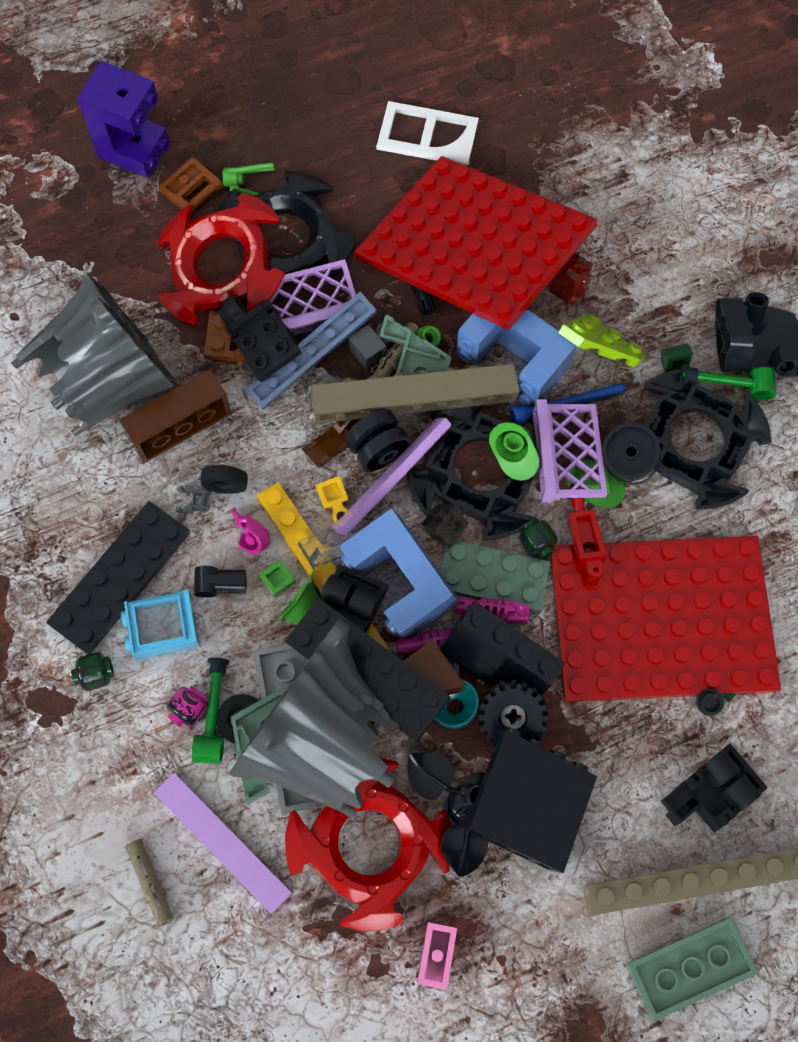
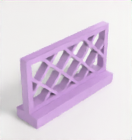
[269,259,356,336]
[533,399,607,502]

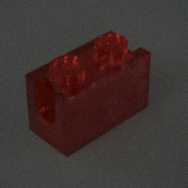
[549,253,593,306]

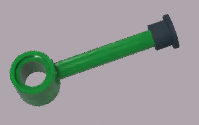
[680,364,776,401]
[192,658,229,764]

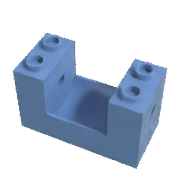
[456,309,577,406]
[339,508,461,638]

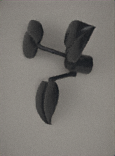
[408,752,488,877]

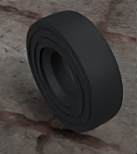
[200,465,248,494]
[217,694,258,744]

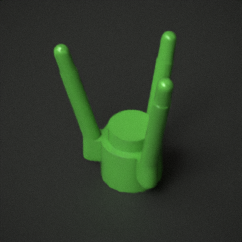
[223,163,275,196]

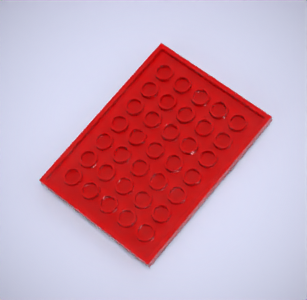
[354,156,598,330]
[550,536,781,703]

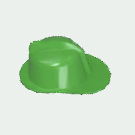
[489,422,540,481]
[566,459,625,509]
[276,568,320,626]

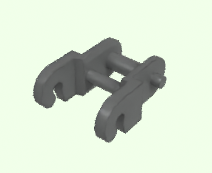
[176,485,211,514]

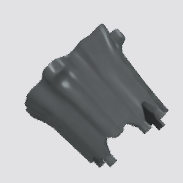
[11,276,179,436]
[229,618,400,818]

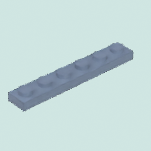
[245,292,377,410]

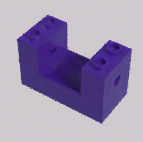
[77,60,170,178]

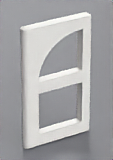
[376,101,479,166]

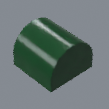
[660,343,693,373]

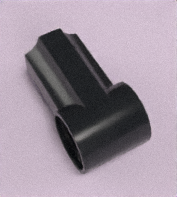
[193,566,247,598]

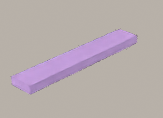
[332,418,451,535]
[154,773,292,915]

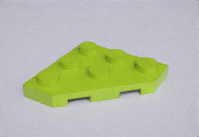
[558,314,647,368]

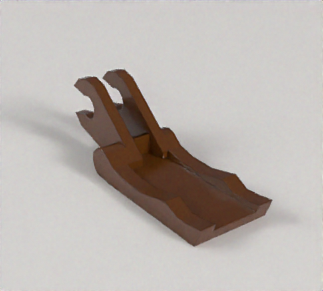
[302,419,360,468]

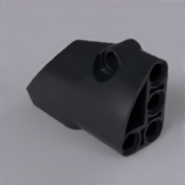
[715,292,798,377]

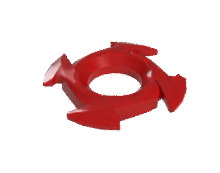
[156,193,285,327]
[285,758,451,931]

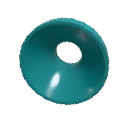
[435,679,479,729]

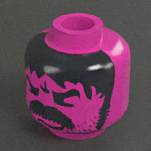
[167,686,208,727]

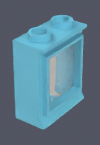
[121,589,200,660]

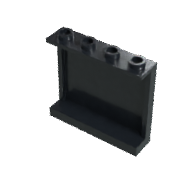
[456,727,597,873]

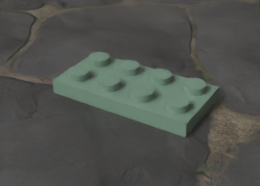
[440,538,551,614]
[626,917,759,1022]

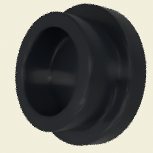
[696,688,724,716]

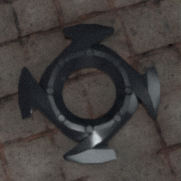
[217,171,355,297]
[628,369,772,510]
[406,406,559,540]

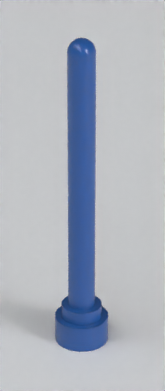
[510,383,626,425]

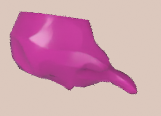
[232,507,271,554]

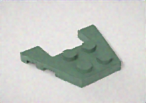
[379,315,452,375]
[231,689,284,805]

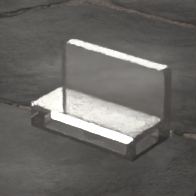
[298,528,359,569]

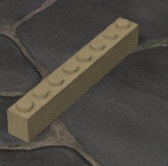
[311,362,519,424]
[583,848,798,916]

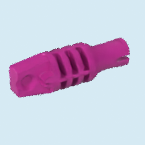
[455,597,530,624]
[396,627,453,656]

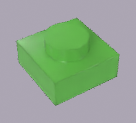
[258,559,296,598]

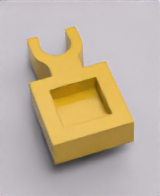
[315,476,349,524]

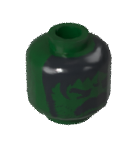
[519,518,558,559]
[71,652,114,691]

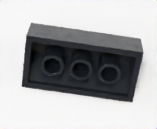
[440,601,565,695]

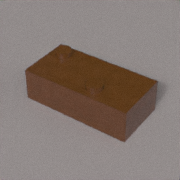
[119,369,232,464]

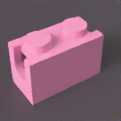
[417,922,457,990]

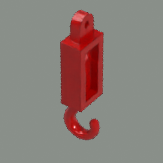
[567,483,607,580]

